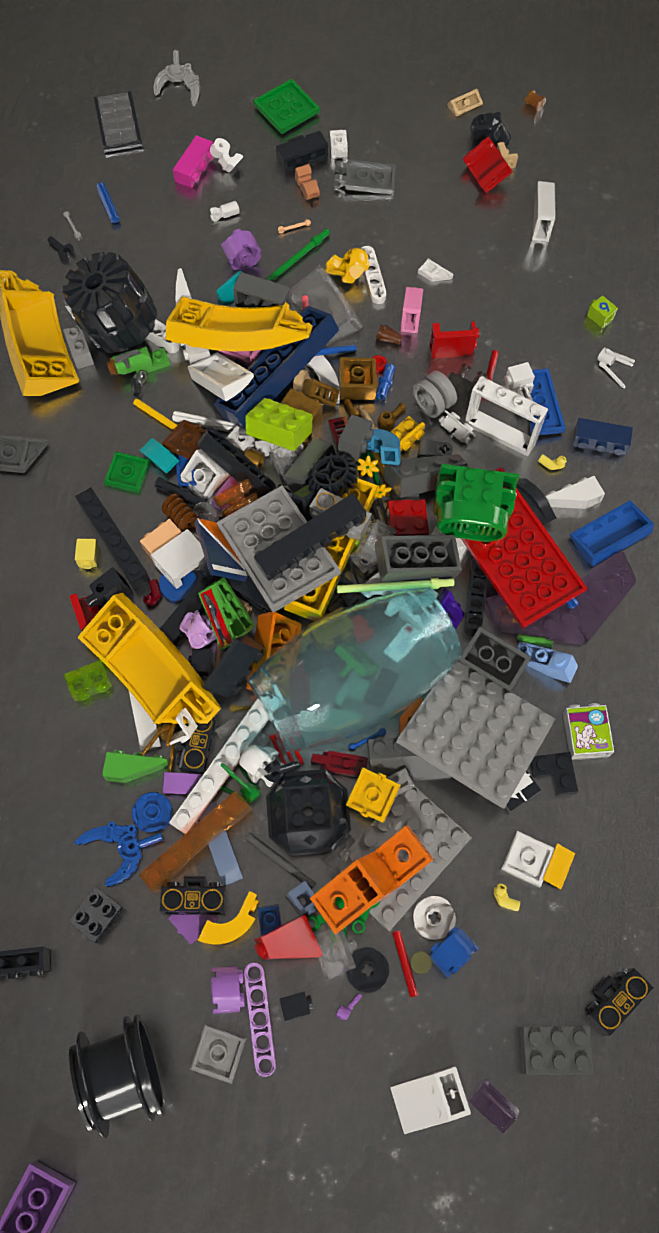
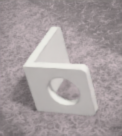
[170,708,198,745]

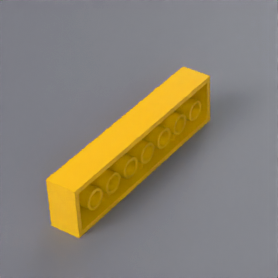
[284,478,377,621]

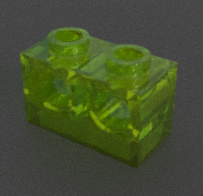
[64,660,112,701]

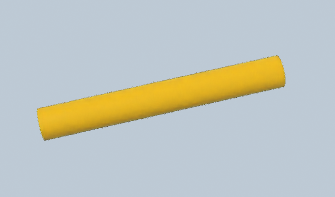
[133,398,178,431]

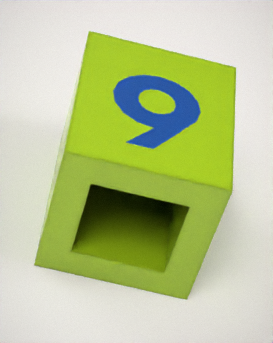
[587,295,618,328]

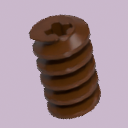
[162,494,200,532]

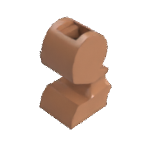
[295,164,320,200]

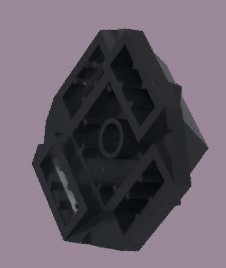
[266,769,351,856]

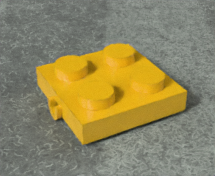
[346,768,401,823]

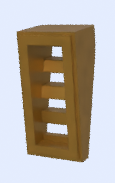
[302,379,340,407]

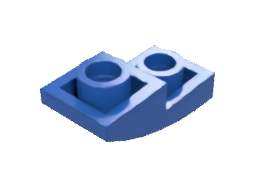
[257,904,281,935]

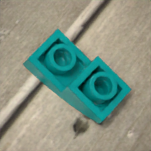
[140,438,179,474]

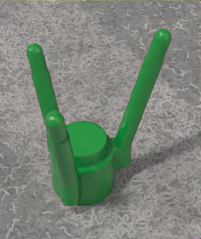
[220,763,261,804]

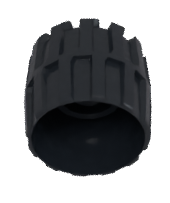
[61,252,157,353]

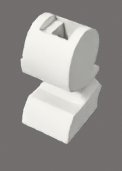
[210,138,243,173]

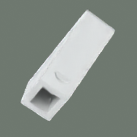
[545,476,605,509]

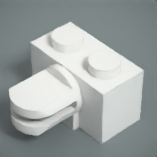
[502,362,535,401]

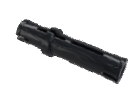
[154,477,208,510]

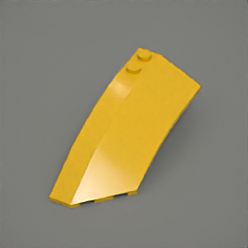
[0,270,79,396]
[78,593,221,724]

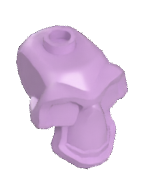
[180,610,216,649]

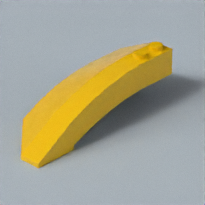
[165,297,313,351]

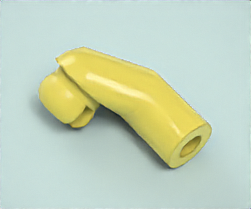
[493,883,520,912]

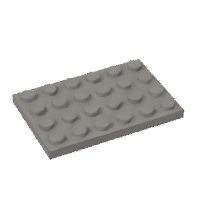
[216,486,341,613]
[327,787,472,932]

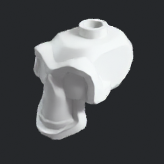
[239,745,284,787]

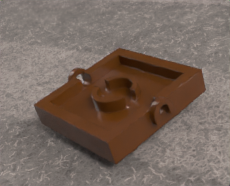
[162,420,206,460]

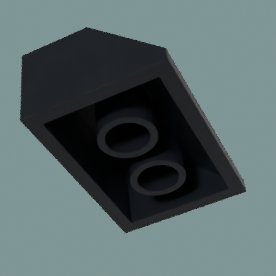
[202,634,265,698]

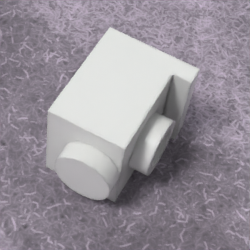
[330,130,348,158]
[226,426,255,453]

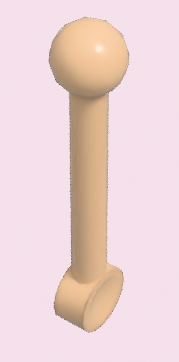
[277,219,311,234]

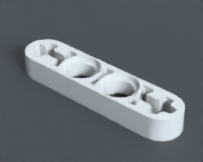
[361,246,386,304]

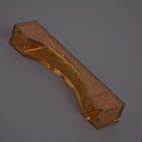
[139,790,252,893]

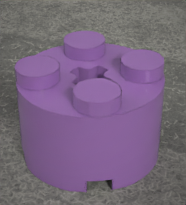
[221,229,261,271]
[211,966,244,1014]

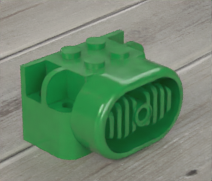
[433,464,520,542]

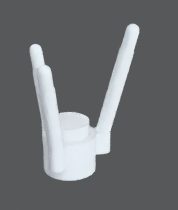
[597,348,635,389]

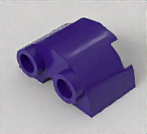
[430,589,465,632]

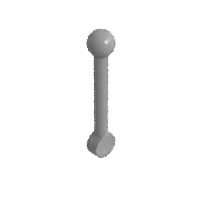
[63,211,82,239]

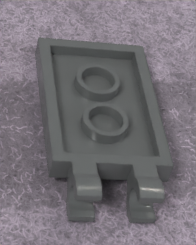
[334,159,395,195]

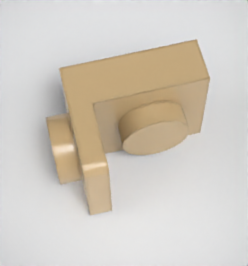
[497,142,518,168]

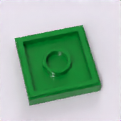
[104,451,151,493]

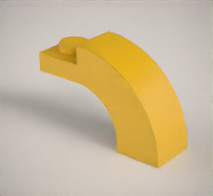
[198,891,259,944]

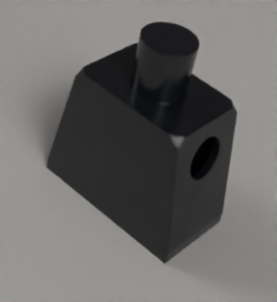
[85,567,134,608]

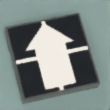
[505,770,543,814]

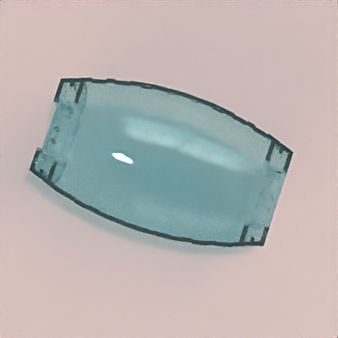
[247,589,462,753]

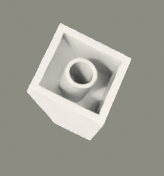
[181,449,230,499]

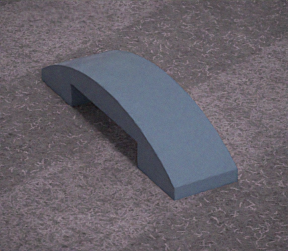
[199,801,243,886]

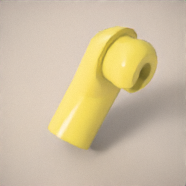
[538,454,567,470]

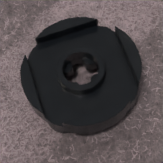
[346,947,389,993]

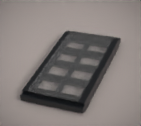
[94,91,142,153]

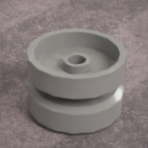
[412,370,457,418]

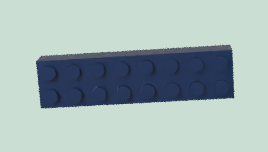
[214,306,339,428]

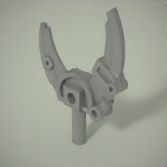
[153,50,200,107]

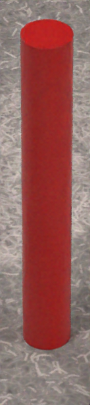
[485,350,499,381]
[392,930,418,998]

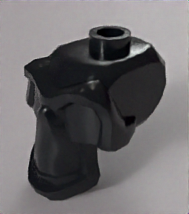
[470,112,511,145]

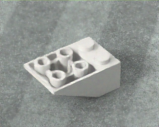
[390,1066,471,1134]

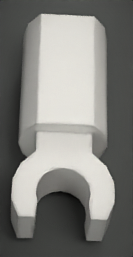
[210,201,239,222]

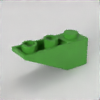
[102,750,169,783]

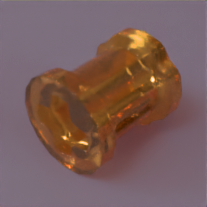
[525,89,546,111]

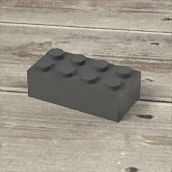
[375,535,462,582]

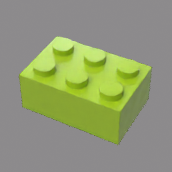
[246,398,313,451]

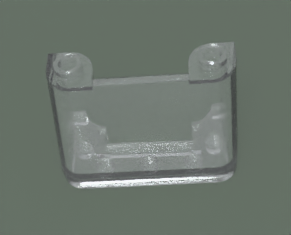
[290,265,364,346]

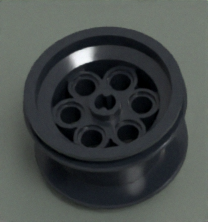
[69,1014,165,1139]

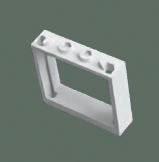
[465,376,548,457]

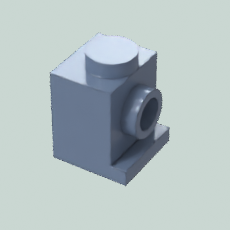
[285,881,317,917]

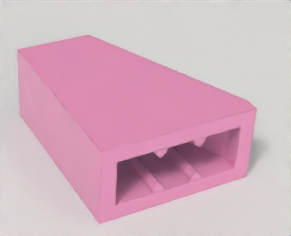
[401,287,423,334]

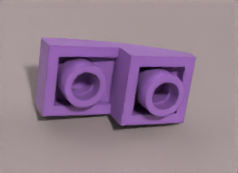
[162,772,203,795]

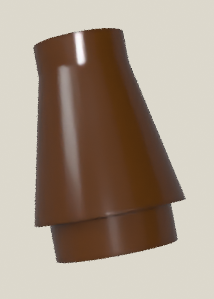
[376,325,403,345]

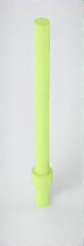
[337,577,454,593]

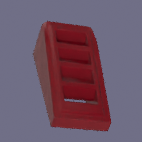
[328,416,347,451]

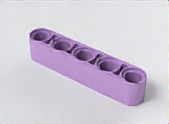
[244,963,276,1077]

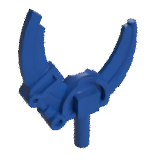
[74,821,164,886]

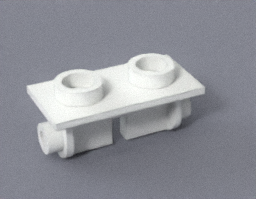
[439,410,475,444]

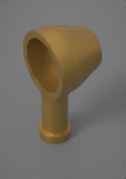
[377,403,406,431]

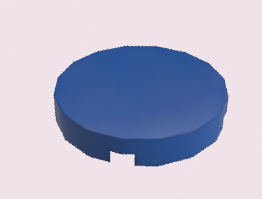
[159,571,198,603]
[132,792,173,834]

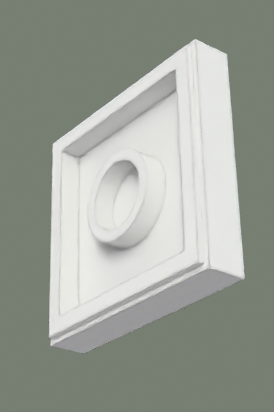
[501,831,555,888]

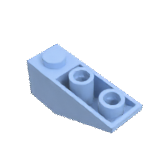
[517,641,578,683]

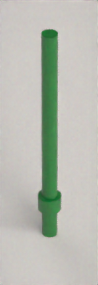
[265,228,330,282]

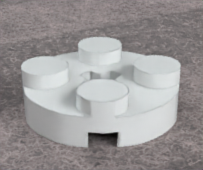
[413,896,456,940]

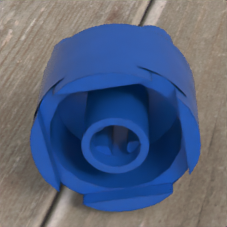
[430,926,479,978]

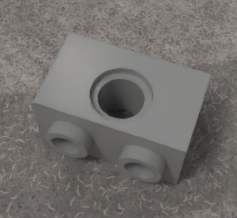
[63,325,94,370]

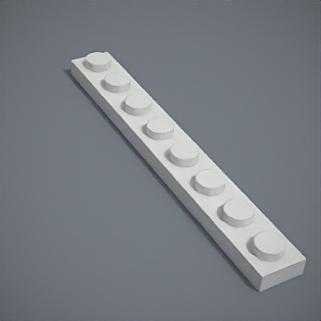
[169,690,281,835]

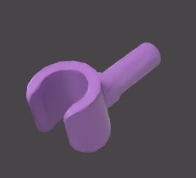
[336,993,362,1020]

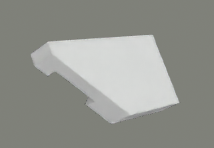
[418,259,453,282]

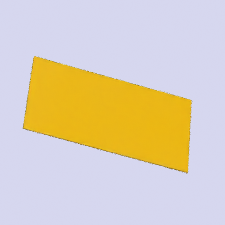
[543,843,575,890]

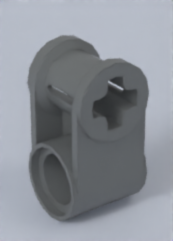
[417,439,453,458]

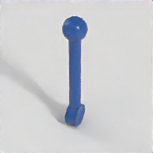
[348,728,386,751]

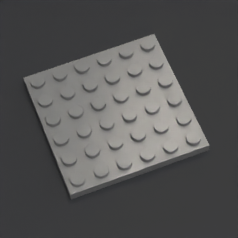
[396,658,556,809]

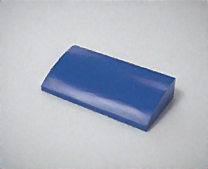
[570,500,654,567]

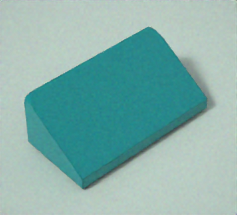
[216,270,242,306]

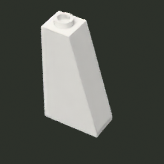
[532,181,555,242]

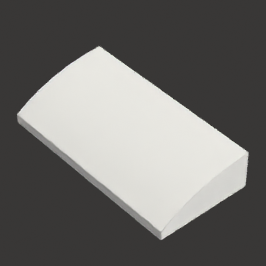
[188,352,254,401]

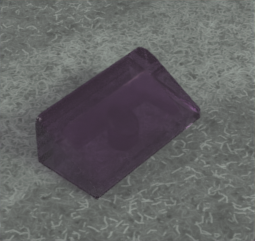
[469,1079,520,1134]

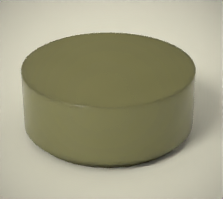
[410,951,432,974]

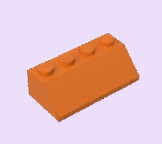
[246,612,302,698]

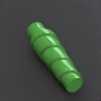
[517,634,553,649]

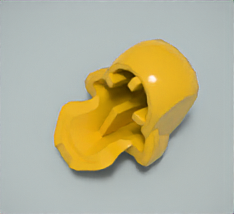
[325,248,370,284]

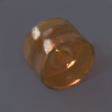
[212,478,259,518]

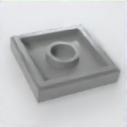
[190,1024,247,1084]

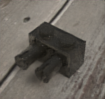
[448,364,488,410]

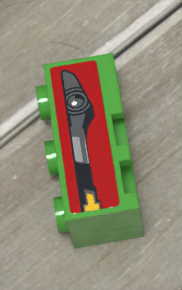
[198,577,255,650]

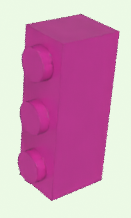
[173,135,214,188]

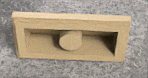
[447,89,483,117]

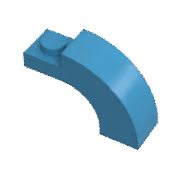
[366,429,401,465]

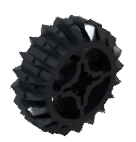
[308,452,359,498]

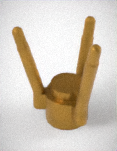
[141,723,179,773]

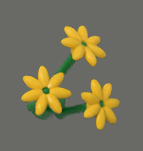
[357,452,392,499]

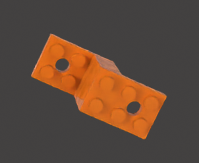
[310,825,434,935]

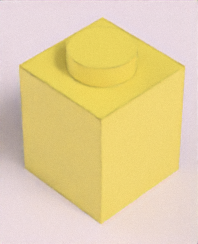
[75,539,99,569]

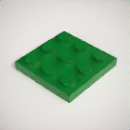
[253,78,320,134]

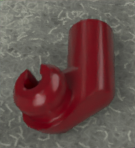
[143,579,161,606]

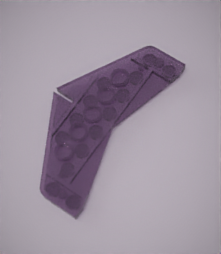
[485,551,636,645]

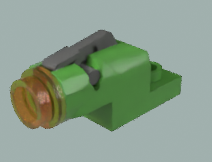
[106,346,171,376]

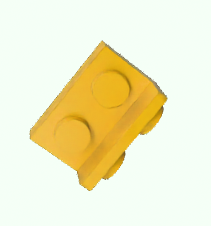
[391,416,425,453]

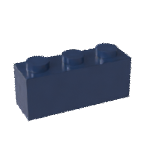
[572,418,633,455]

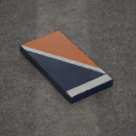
[194,518,248,581]

